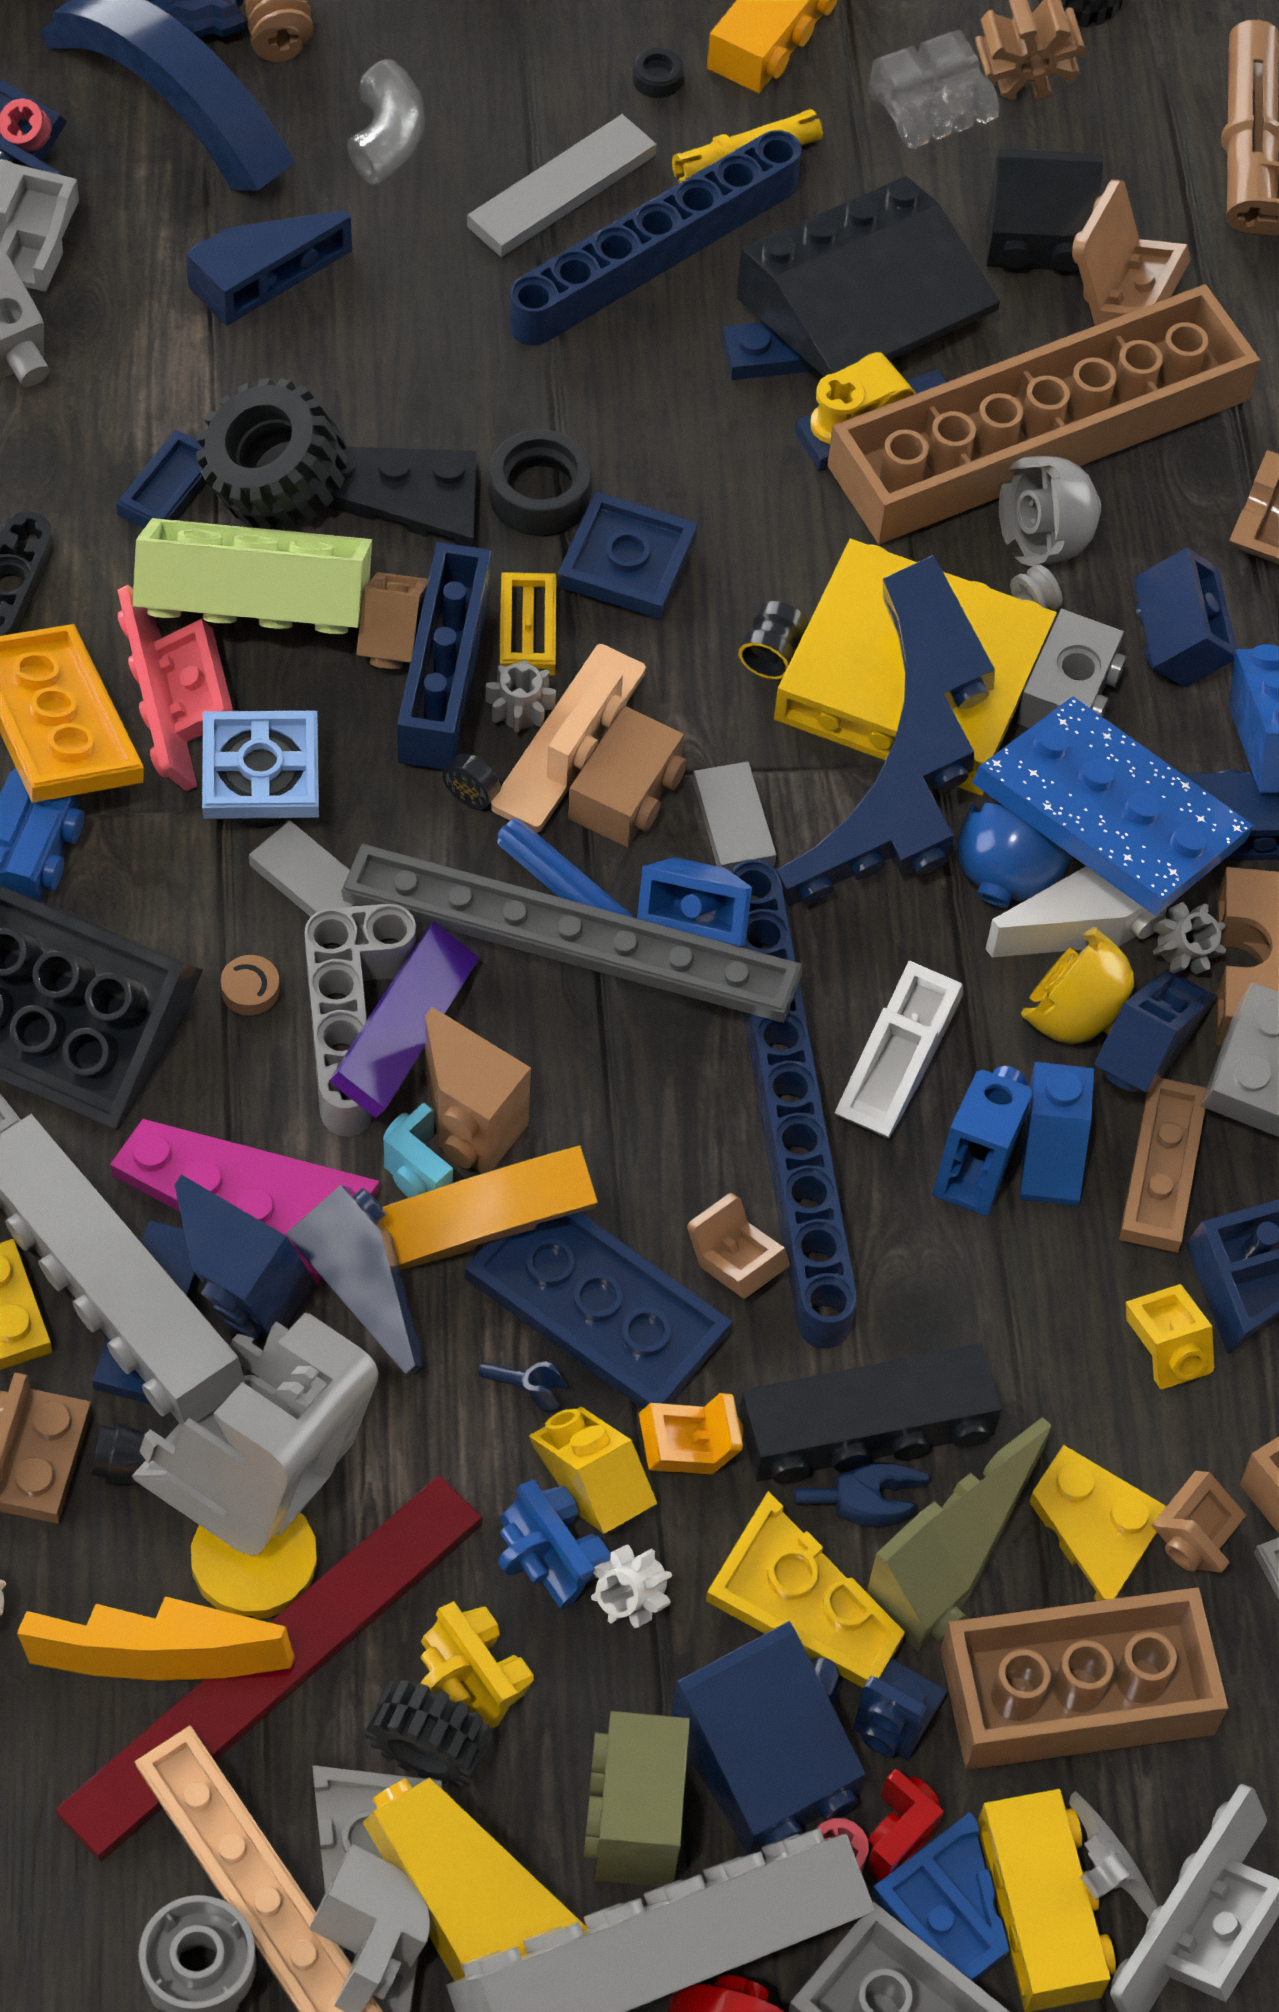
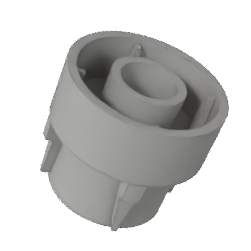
[139,1895,256,2012]

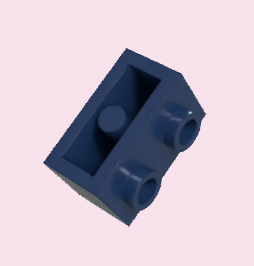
[1134,547,1237,688]

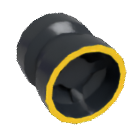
[738,601,809,680]

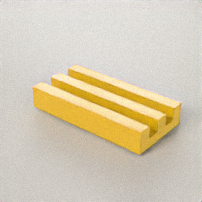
[500,572,556,675]

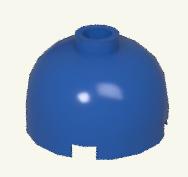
[958,803,1073,908]

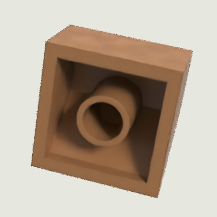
[425,1007,531,1174]

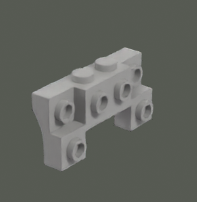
[0,160,79,292]

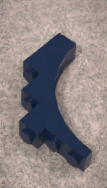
[777,555,995,906]

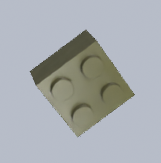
[584,1711,690,1887]

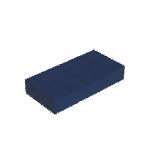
[116,429,207,528]

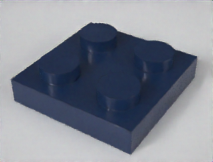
[557,491,698,619]

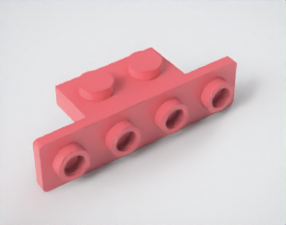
[118,585,233,791]

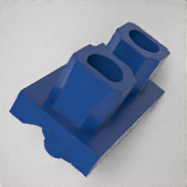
[498,1479,611,1609]

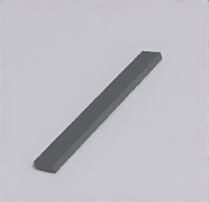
[341,844,802,1023]

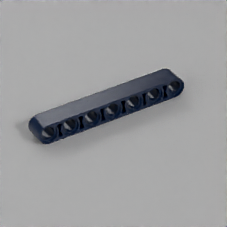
[509,130,802,345]

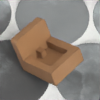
[687,1193,790,1299]
[1151,1471,1246,1573]

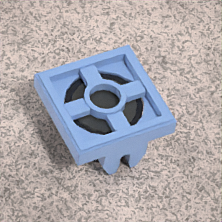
[202,711,319,828]

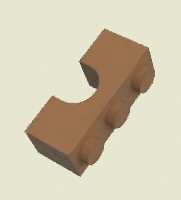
[1216,867,1279,1045]

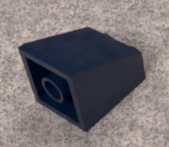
[672,1621,866,1855]

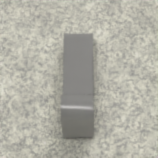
[305,904,416,1137]

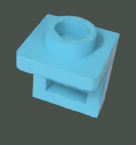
[383,1103,453,1198]

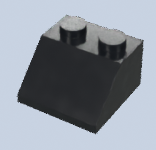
[986,149,1103,272]

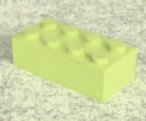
[132,518,372,634]

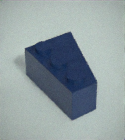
[1185,1199,1279,1354]

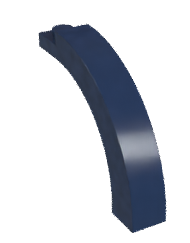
[39,0,295,190]

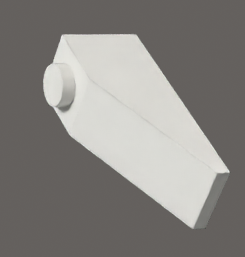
[986,866,1167,957]

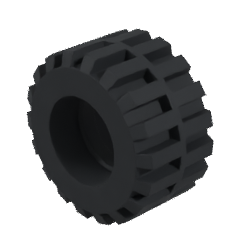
[196,378,348,530]

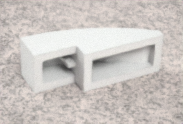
[835,961,963,1139]

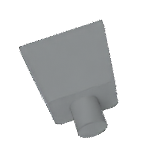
[0,247,50,387]

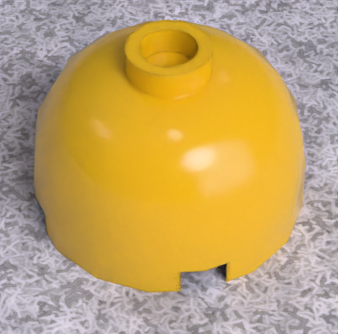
[1021,927,1134,1045]

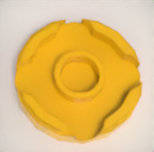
[191,1513,317,1619]

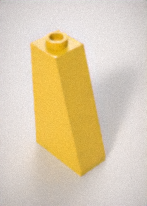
[362,1778,588,1981]

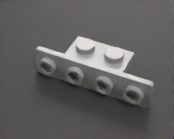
[1110,1784,1279,2012]

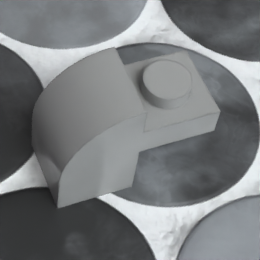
[309,1844,430,2012]

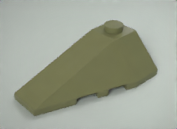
[867,1417,1051,1653]

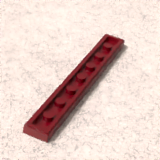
[55,1475,482,1862]

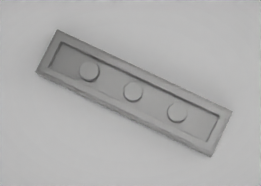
[467,114,657,258]

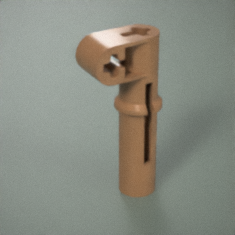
[1221,20,1279,236]

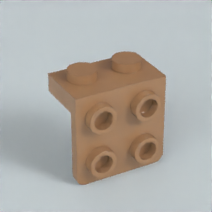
[1072,179,1191,325]

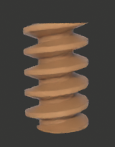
[244,0,314,62]

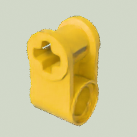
[810,352,916,444]

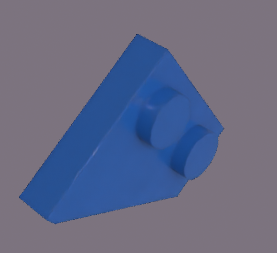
[872,1812,1009,1983]

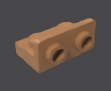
[0,1373,92,1524]

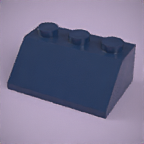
[174,1174,316,1343]

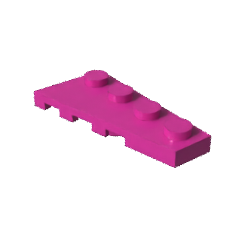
[110,1119,380,1285]

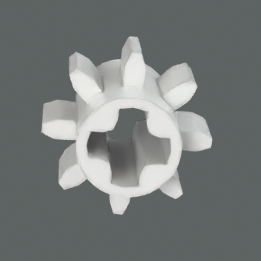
[591,1545,672,1628]

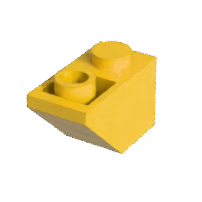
[529,1407,657,1534]

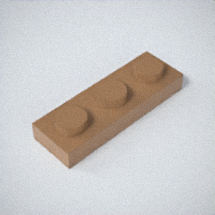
[1119,1078,1206,1253]

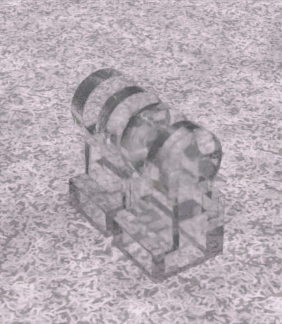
[868,29,999,149]

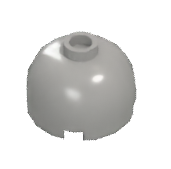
[999,456,1101,567]

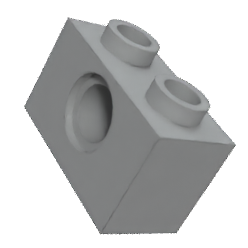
[1016,609,1127,728]

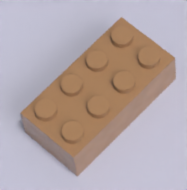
[940,1587,1228,1770]

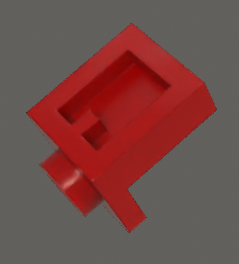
[866,1769,944,1881]

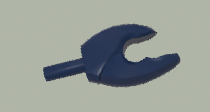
[793,1462,930,1527]

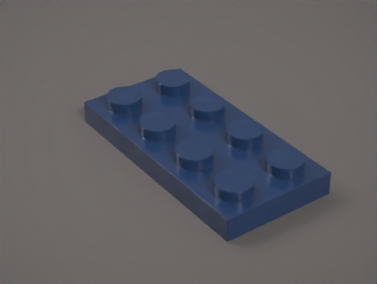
[464,1212,733,1409]

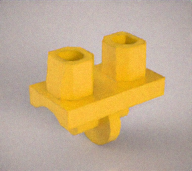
[420,1601,534,1729]

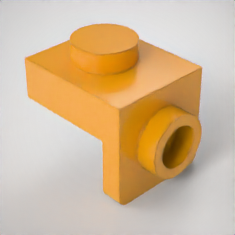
[639,1393,743,1475]

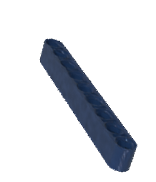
[731,860,856,1349]

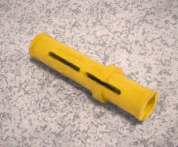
[672,109,823,183]

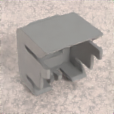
[132,1313,378,1555]

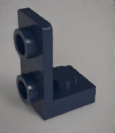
[853,1659,948,1762]

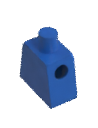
[932,1066,1033,1217]

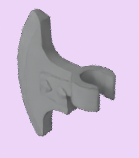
[1069,1791,1159,1919]

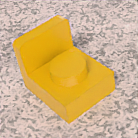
[1125,1284,1214,1389]

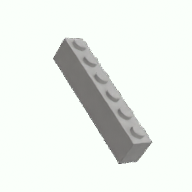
[0,1114,246,1427]

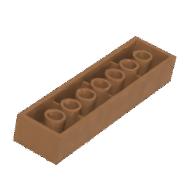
[827,284,1260,545]

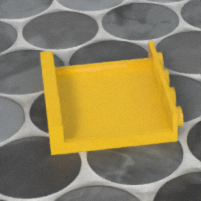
[774,538,1057,796]

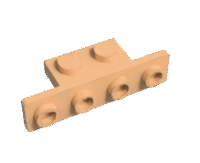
[491,644,646,833]

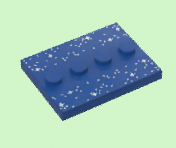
[972,696,1254,916]

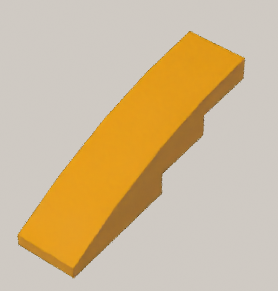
[380,1145,598,1270]
[17,1597,295,1681]

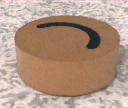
[220,955,280,1016]

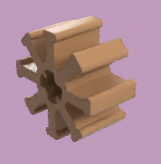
[975,0,1086,100]

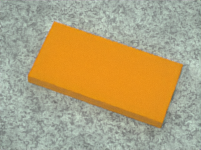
[0,624,144,803]

